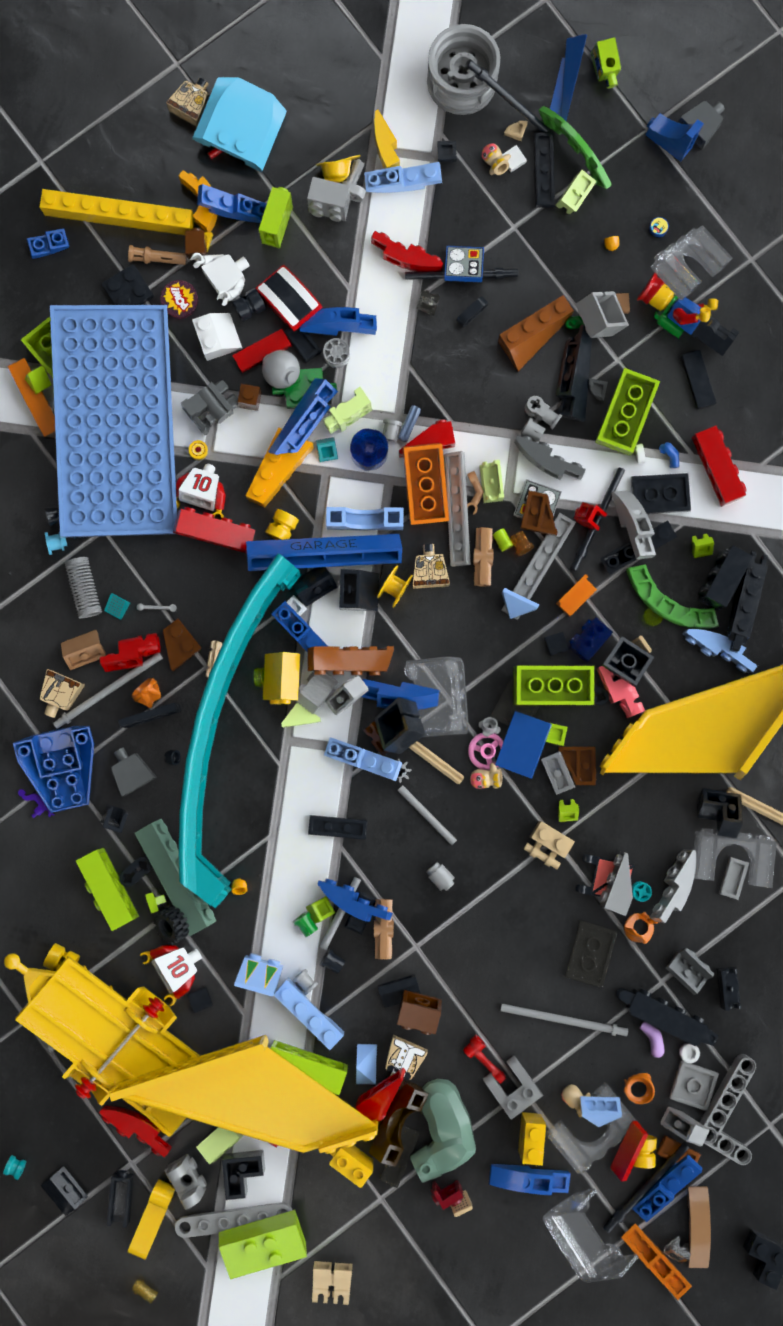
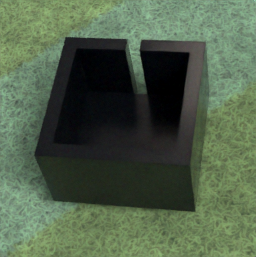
[374,697,425,754]

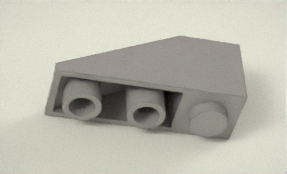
[600,851,633,916]

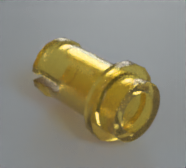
[131,1279,158,1304]

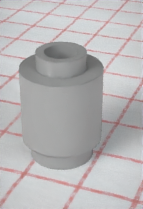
[426,862,455,891]

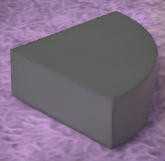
[588,378,608,401]

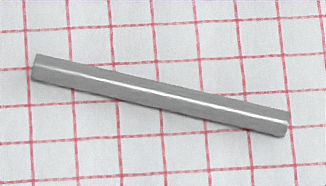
[397,785,457,845]
[320,877,361,950]

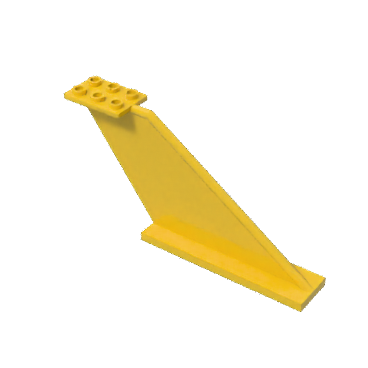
[599,665,783,780]
[109,1035,378,1154]

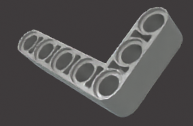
[699,1054,756,1165]

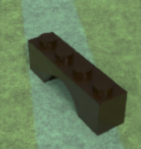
[369,1080,429,1167]

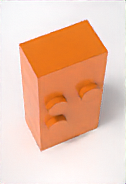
[402,443,449,525]

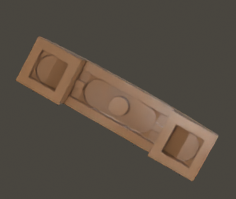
[687,1186,711,1268]

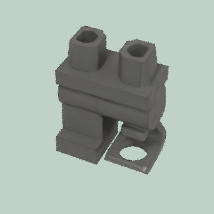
[181,380,238,436]

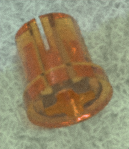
[510,531,534,556]

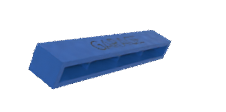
[246,534,402,571]

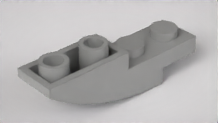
[611,491,656,559]
[650,849,696,923]

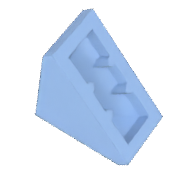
[501,588,539,619]
[356,1044,377,1085]
[580,1096,622,1127]

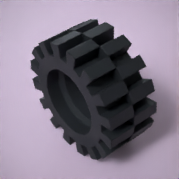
[153,906,189,945]

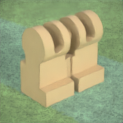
[312,1261,353,1305]

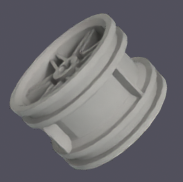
[427,24,501,115]

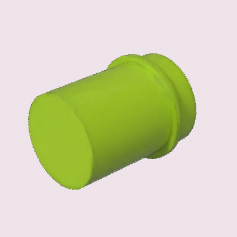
[493,528,513,552]

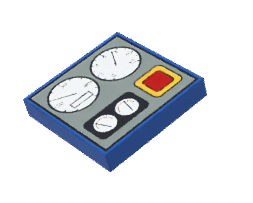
[445,246,484,282]

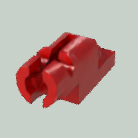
[100,633,161,672]

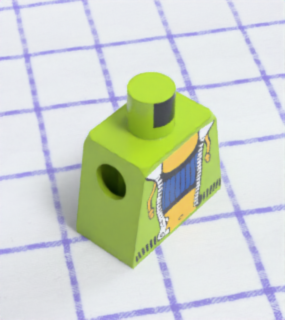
[590,37,621,89]

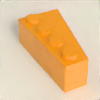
[246,427,314,508]

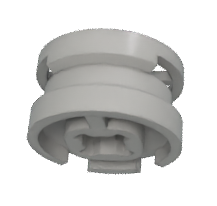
[323,338,350,368]

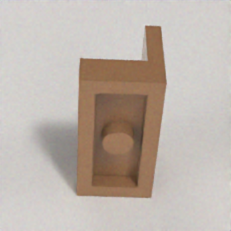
[61,630,106,670]

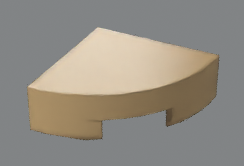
[504,121,528,141]

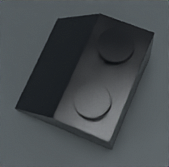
[602,636,654,687]

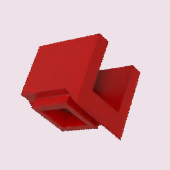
[574,502,607,531]

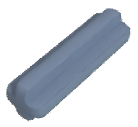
[398,405,421,442]

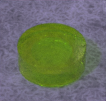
[643,608,663,626]
[254,667,264,687]

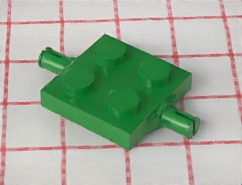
[272,368,337,409]

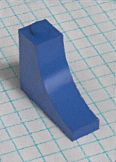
[646,113,704,162]

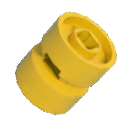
[265,509,299,540]
[43,943,80,971]
[634,1135,657,1168]

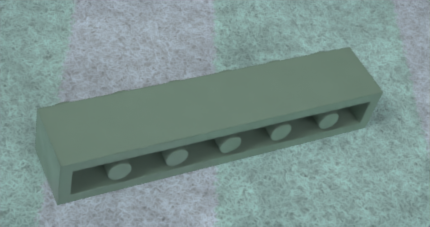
[135,819,216,936]

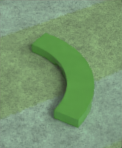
[539,106,612,189]
[626,564,719,629]

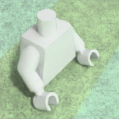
[190,253,250,306]

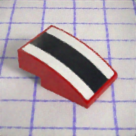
[256,265,323,331]

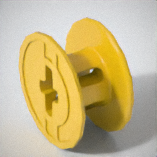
[377,565,413,608]

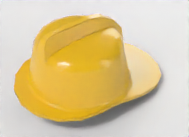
[316,155,360,183]

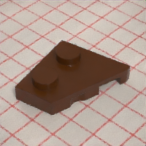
[520,490,558,536]
[163,618,202,671]
[558,747,596,785]

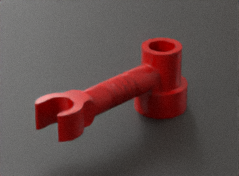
[463,1034,506,1084]

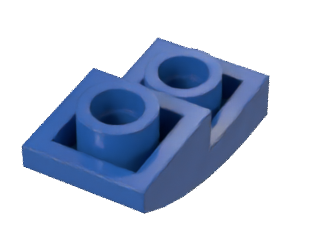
[27,229,69,259]

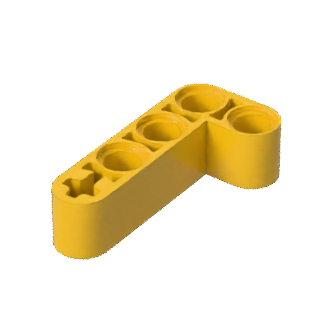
[127,1179,175,1260]

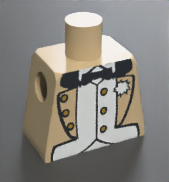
[385,1035,428,1080]

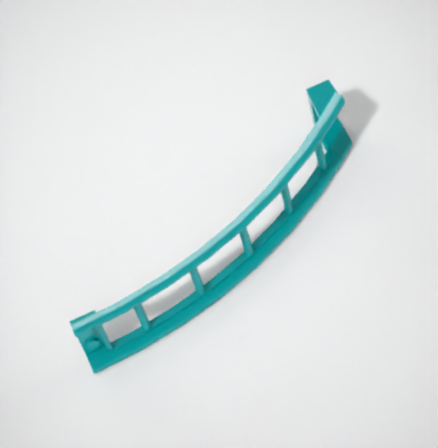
[178,553,301,908]

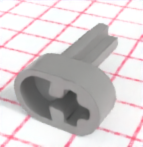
[342,159,366,202]

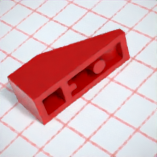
[399,420,456,458]
[355,1067,406,1122]

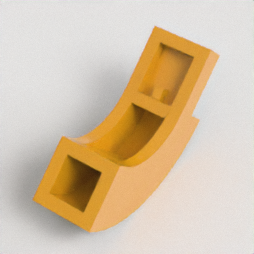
[178,170,217,232]

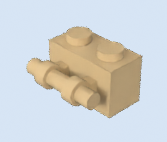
[524,821,575,869]

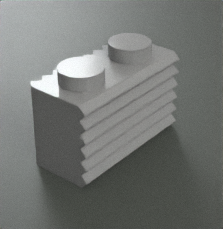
[295,671,338,714]
[325,675,369,715]
[661,1107,709,1146]

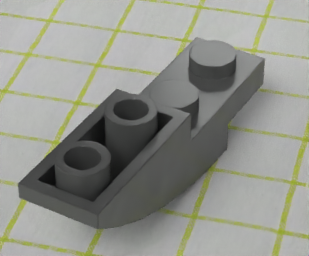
[514,435,586,480]

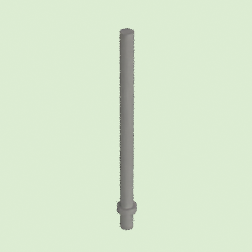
[53,653,163,729]
[500,1004,628,1036]

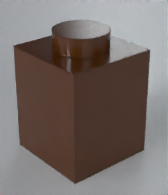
[185,228,207,259]
[238,384,262,411]

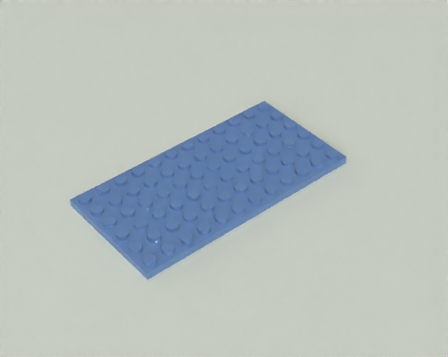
[50,305,177,537]

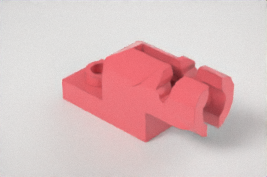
[596,666,645,718]

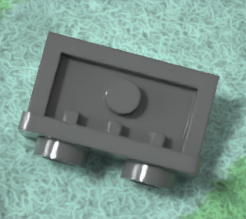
[666,948,715,995]

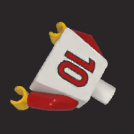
[176,464,226,518]
[140,945,202,1006]

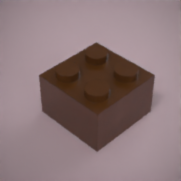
[397,990,442,1035]

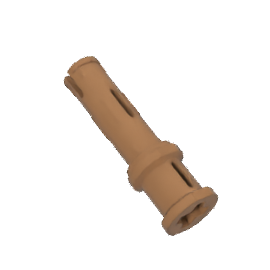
[128,245,187,265]

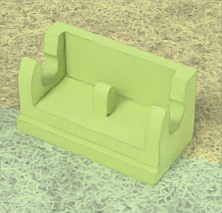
[556,170,596,214]
[480,460,504,503]
[196,1127,243,1164]

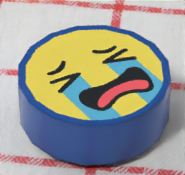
[649,217,669,237]

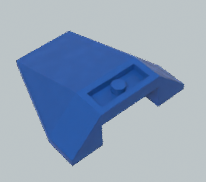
[13,726,94,813]

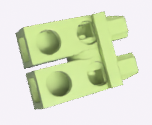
[323,387,372,434]

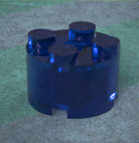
[350,428,388,471]

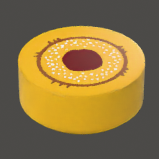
[189,440,208,460]

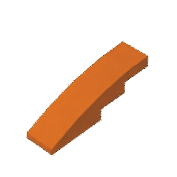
[8,358,55,437]
[621,1223,692,1300]

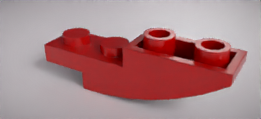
[371,231,443,272]
[99,1105,172,1158]

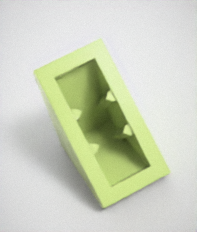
[281,702,321,728]

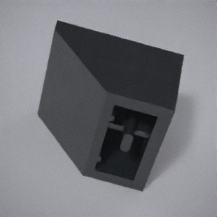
[339,569,379,612]

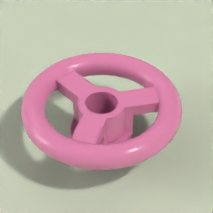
[468,733,504,770]

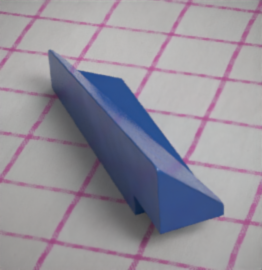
[550,34,587,121]
[268,378,338,455]

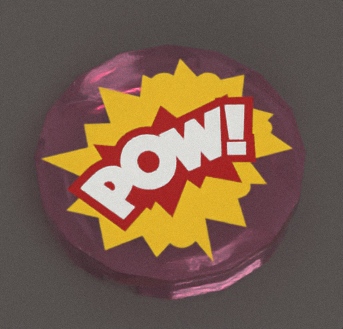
[160,280,199,319]

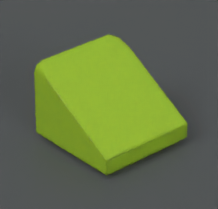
[25,366,52,394]
[306,896,335,924]

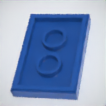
[495,711,552,779]

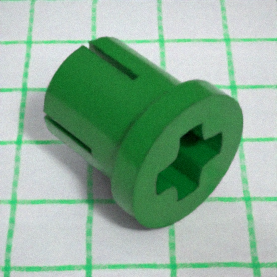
[293,911,318,937]

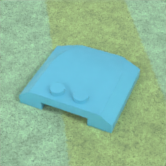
[193,77,287,172]

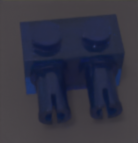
[569,617,613,662]

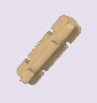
[205,641,222,677]

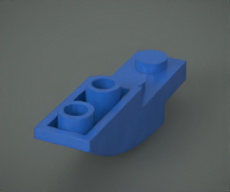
[197,184,267,223]
[300,307,377,336]
[271,601,328,653]
[361,679,439,710]
[318,878,393,922]
[633,1154,702,1222]
[489,1164,571,1195]

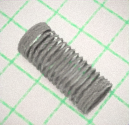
[64,557,102,618]

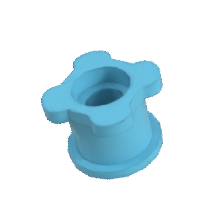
[45,532,67,555]

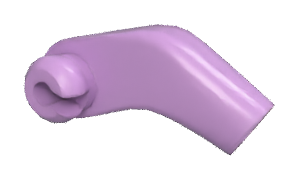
[639,1021,665,1058]

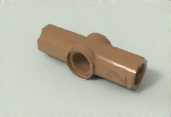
[473,527,493,587]
[374,899,394,959]

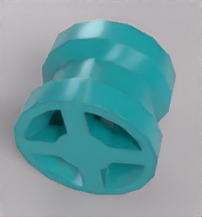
[632,881,652,902]
[3,1155,27,1180]

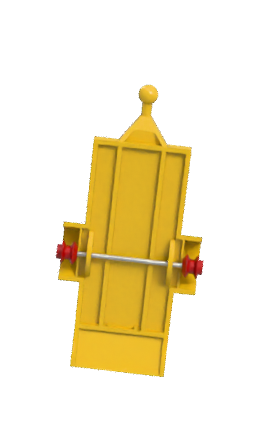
[4,953,200,1137]

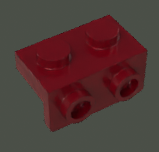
[431,1180,464,1210]

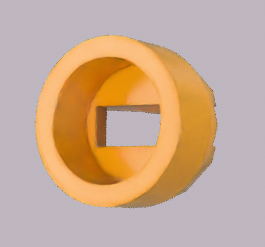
[604,236,619,251]
[231,878,247,895]

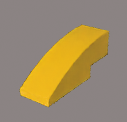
[374,110,400,169]

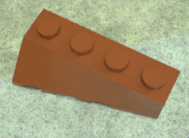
[498,295,574,372]
[307,646,394,676]

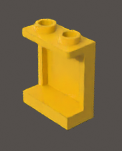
[329,1145,373,1188]

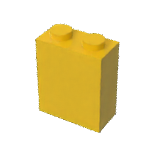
[263,652,300,705]
[518,1112,546,1166]

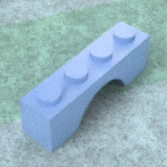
[326,507,403,530]
[274,977,344,1050]

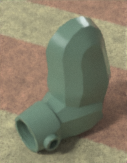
[410,1079,476,1183]

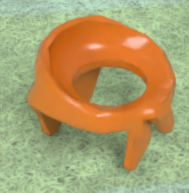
[132,678,161,708]
[624,912,658,944]
[624,1073,655,1105]

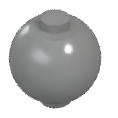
[262,350,300,389]

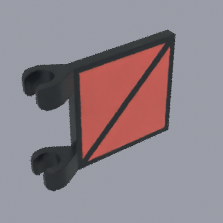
[576,854,635,897]

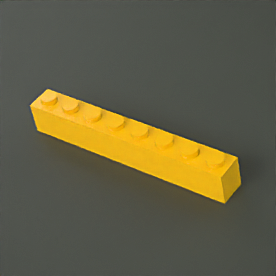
[40,189,194,235]

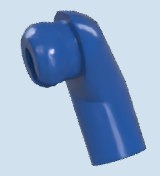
[659,442,680,469]

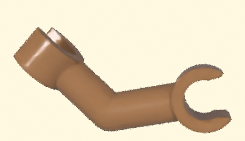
[467,471,484,515]

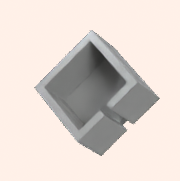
[307,177,351,222]
[576,291,629,338]

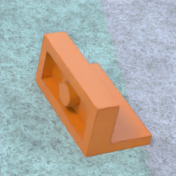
[556,574,597,617]

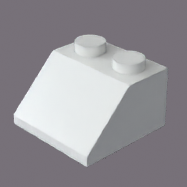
[192,313,242,361]

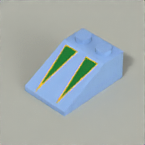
[234,953,283,997]

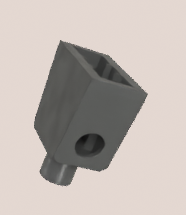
[678,101,725,149]
[111,747,157,796]

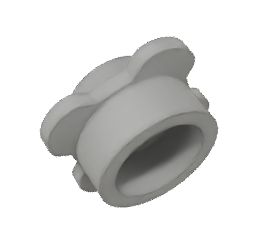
[478,717,501,737]

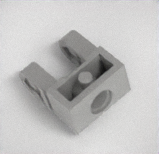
[483,1056,544,1120]
[164,1154,207,1210]

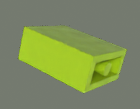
[259,187,293,248]

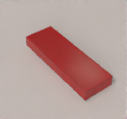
[233,329,291,373]
[610,1121,648,1182]

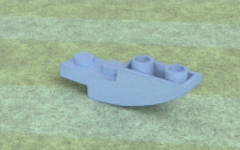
[364,162,442,193]
[683,629,757,673]
[324,737,402,781]

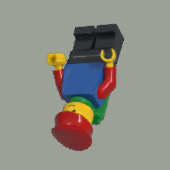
[636,272,739,356]

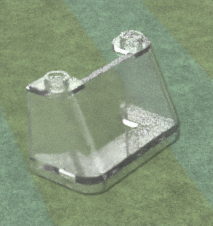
[405,656,469,737]

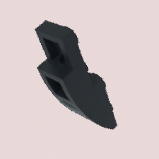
[600,520,677,575]

